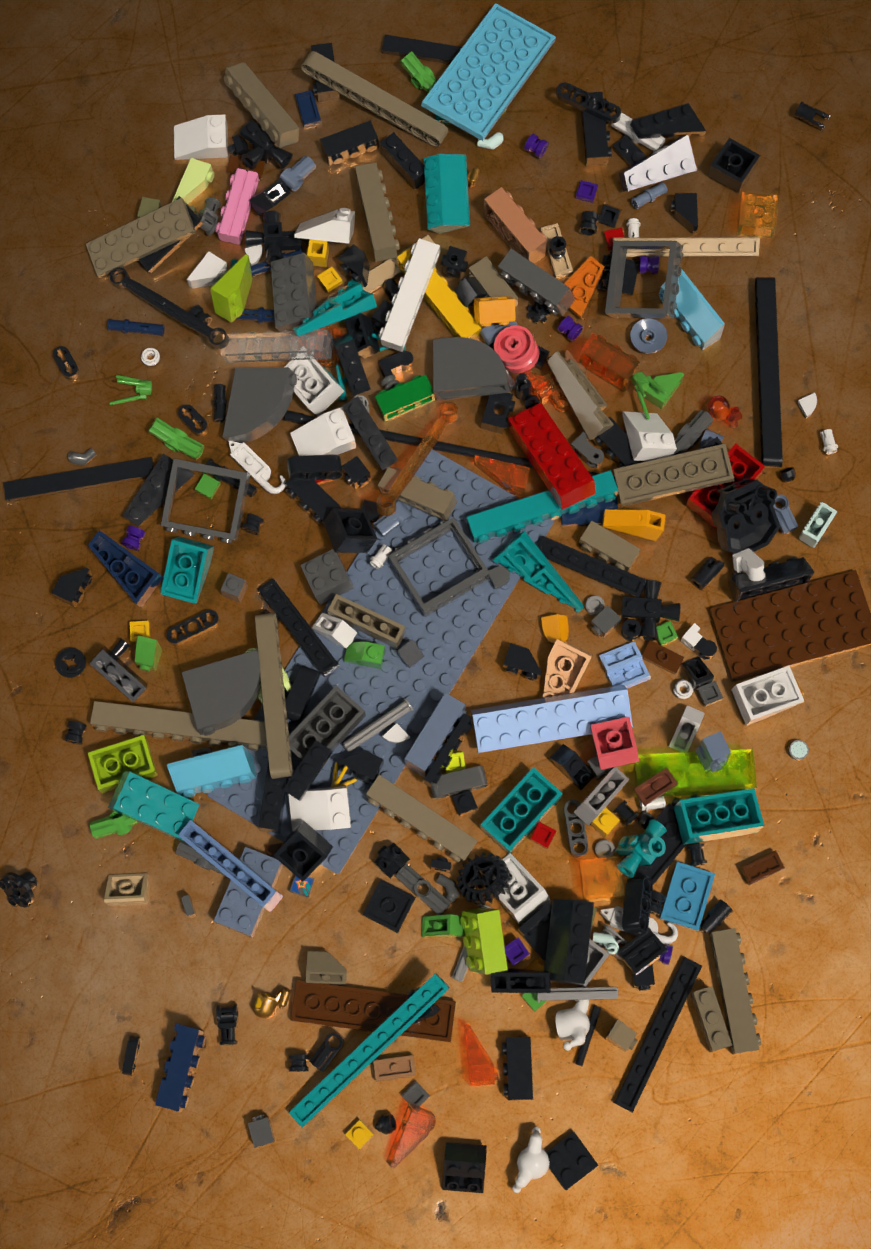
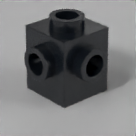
[440,246,468,278]
[374,843,410,879]

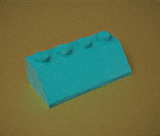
[424,154,470,234]

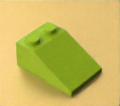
[210,254,253,323]

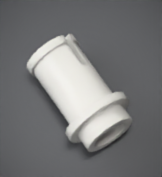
[626,218,641,237]
[820,429,838,455]
[370,544,393,569]
[639,796,665,812]

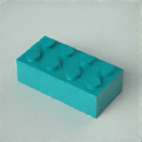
[480,767,563,855]
[108,772,200,841]
[674,789,764,845]

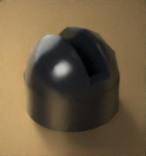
[525,394,540,409]
[779,467,796,483]
[637,812,654,829]

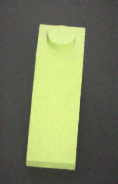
[172,158,214,204]

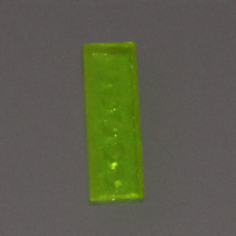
[634,749,757,798]

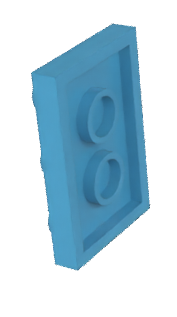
[660,862,715,932]

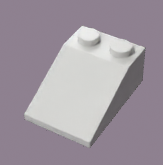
[174,115,228,160]
[294,208,355,243]
[284,347,345,416]
[290,407,356,456]
[622,412,677,461]
[731,666,804,725]
[288,786,351,831]
[481,854,551,926]

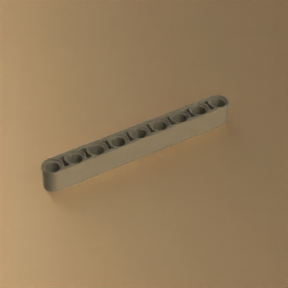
[301,51,449,147]
[255,612,293,779]

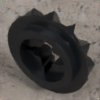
[55,648,87,679]

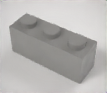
[574,767,630,825]

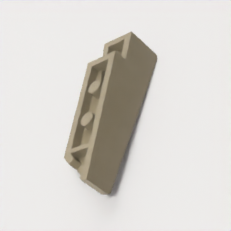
[547,351,614,440]

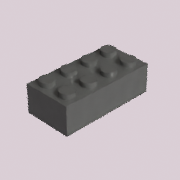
[498,249,575,317]
[271,253,317,336]
[289,686,366,761]

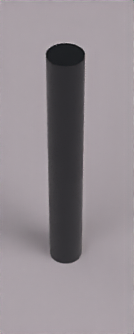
[575,1006,601,1067]

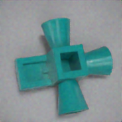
[615,819,667,878]

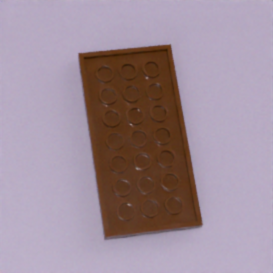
[709,570,871,682]

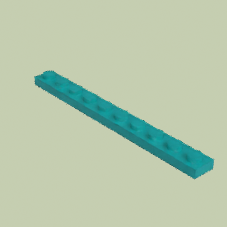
[289,973,450,1128]

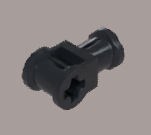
[216,1004,239,1045]

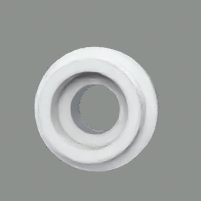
[141,348,160,366]
[674,680,693,699]

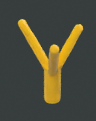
[331,762,357,787]

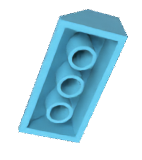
[659,270,725,350]
[167,745,257,798]

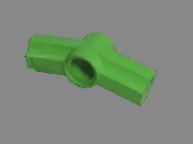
[400,51,438,93]
[148,418,204,460]
[90,811,139,839]

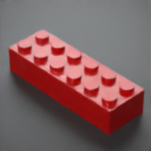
[508,403,596,510]

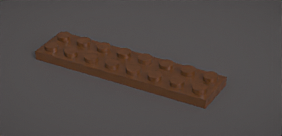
[291,980,456,1043]

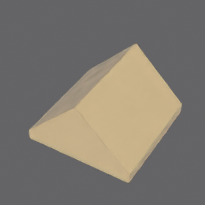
[104,873,149,906]

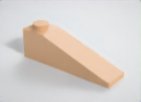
[543,639,593,698]

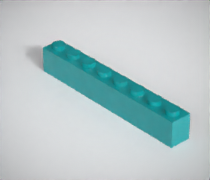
[467,470,618,543]

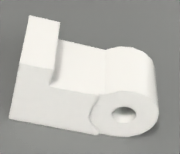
[732,548,765,581]

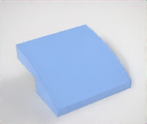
[599,641,651,689]

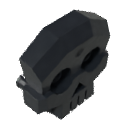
[711,478,781,553]

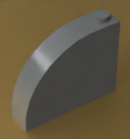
[433,337,511,401]
[223,367,297,443]
[182,650,261,736]

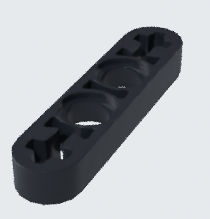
[556,82,621,123]

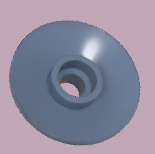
[630,318,667,354]

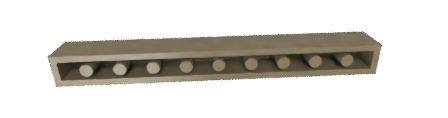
[90,701,268,752]

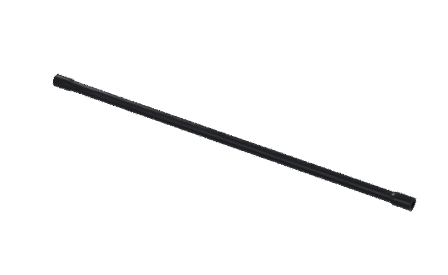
[285,410,617,485]

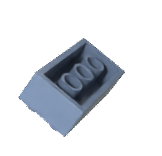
[405,693,467,777]
[214,847,283,938]

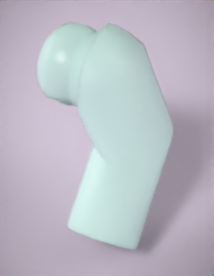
[477,132,503,150]
[593,932,619,955]

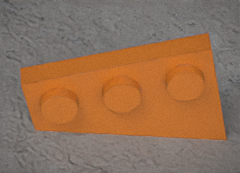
[564,256,604,319]

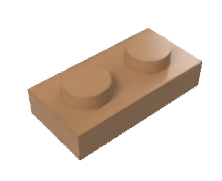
[373,1055,416,1082]

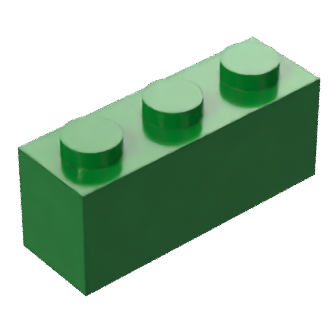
[375,375,435,422]

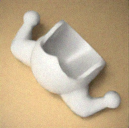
[556,1000,590,1051]
[512,1127,550,1193]

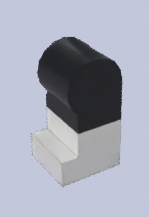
[680,623,717,660]

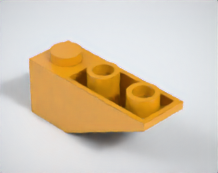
[602,509,666,541]

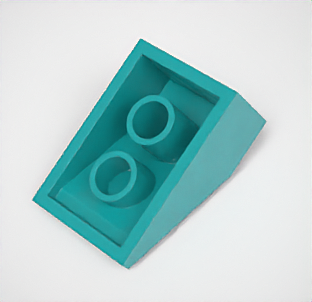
[160,537,214,604]

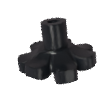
[527,302,550,324]

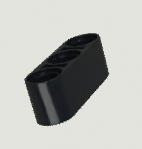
[287,455,343,481]
[286,665,320,723]
[622,876,653,934]

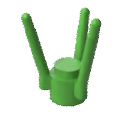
[631,372,666,420]
[109,375,152,405]

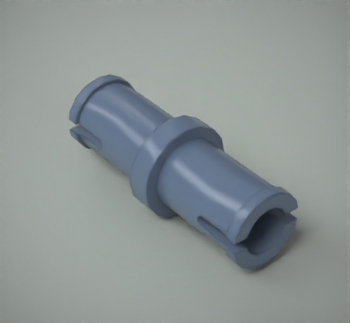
[631,182,668,209]

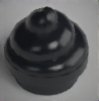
[375,1114,397,1135]

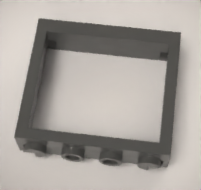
[605,241,684,319]
[161,459,251,543]
[389,517,490,617]

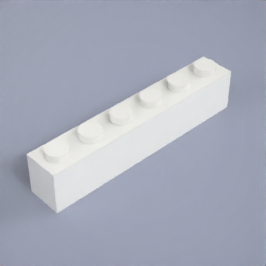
[379,238,440,352]

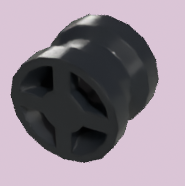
[241,513,265,535]
[621,619,641,641]
[289,1054,309,1072]

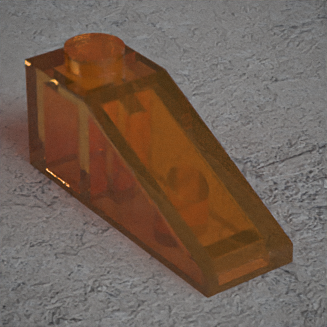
[474,455,530,495]
[465,1024,499,1087]
[386,1104,436,1168]

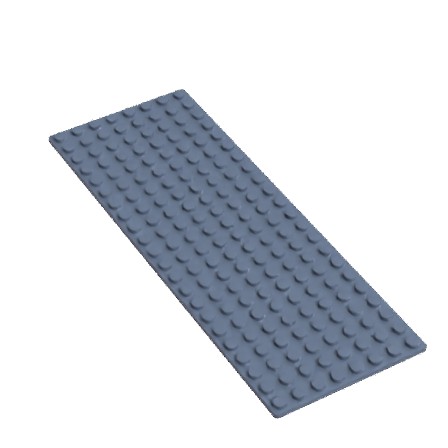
[207,448,555,874]

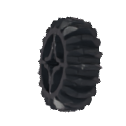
[457,852,510,906]

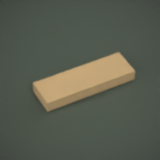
[540,223,573,278]

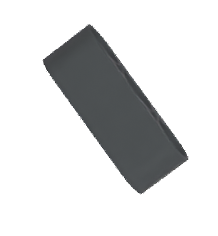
[431,766,488,799]
[563,800,588,859]

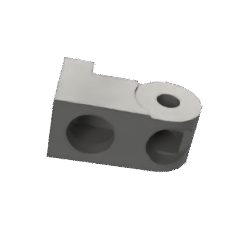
[571,431,604,468]

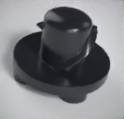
[0,871,38,908]

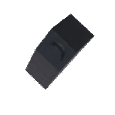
[490,968,551,993]

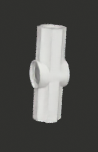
[611,113,665,152]

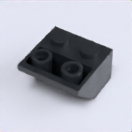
[442,1142,487,1193]

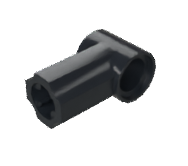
[309,1033,344,1072]

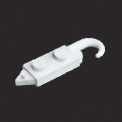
[229,441,286,494]
[600,906,678,944]

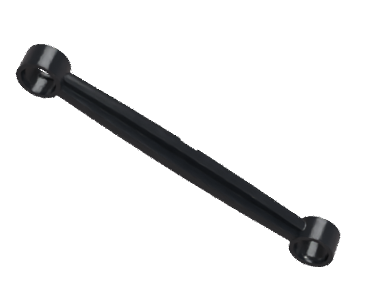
[109,267,229,349]

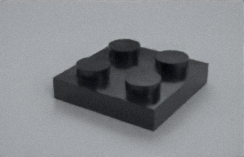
[363,880,416,934]
[546,1131,599,1190]

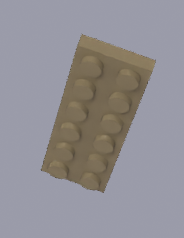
[86,198,196,278]
[613,444,734,506]

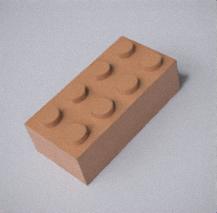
[484,187,547,264]

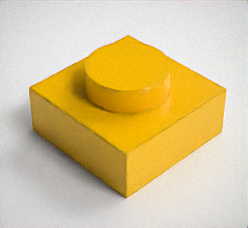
[317,267,343,292]
[130,620,151,642]
[345,1120,374,1150]

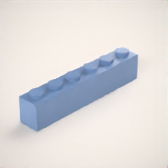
[178,820,283,912]

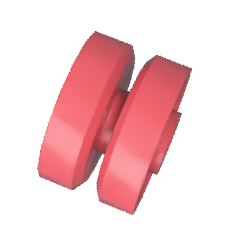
[494,325,540,374]

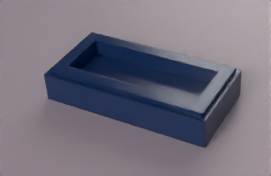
[295,90,321,128]

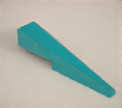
[293,280,377,336]
[493,530,584,613]

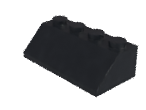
[728,556,814,602]
[544,899,594,986]

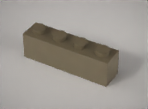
[378,467,457,521]
[327,594,406,649]

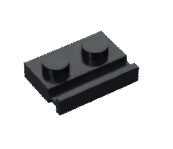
[617,928,668,976]

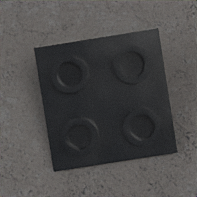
[597,252,640,295]

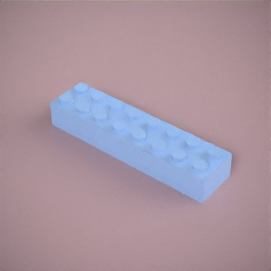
[471,685,633,753]

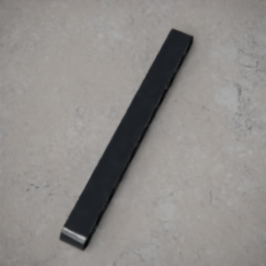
[755,277,783,468]

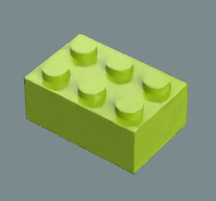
[88,735,158,794]
[460,907,508,975]

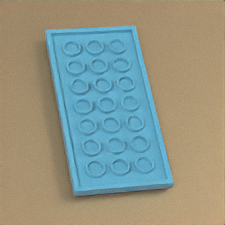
[421,3,556,141]

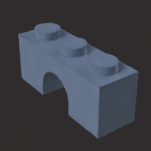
[696,731,731,772]

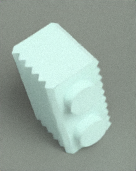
[799,502,837,548]

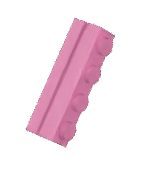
[216,168,259,245]

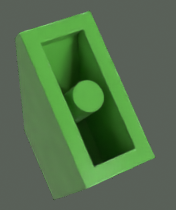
[643,372,684,409]
[135,636,162,672]
[344,642,386,669]
[422,914,465,938]

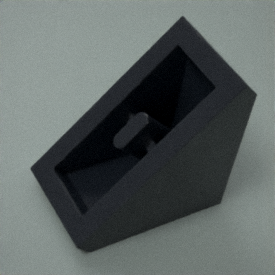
[681,657,714,691]

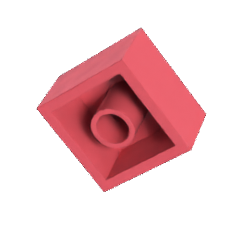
[591,717,639,770]

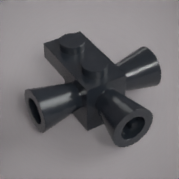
[240,120,293,169]
[245,210,301,265]
[621,580,680,641]

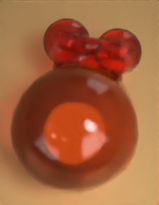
[708,395,742,428]

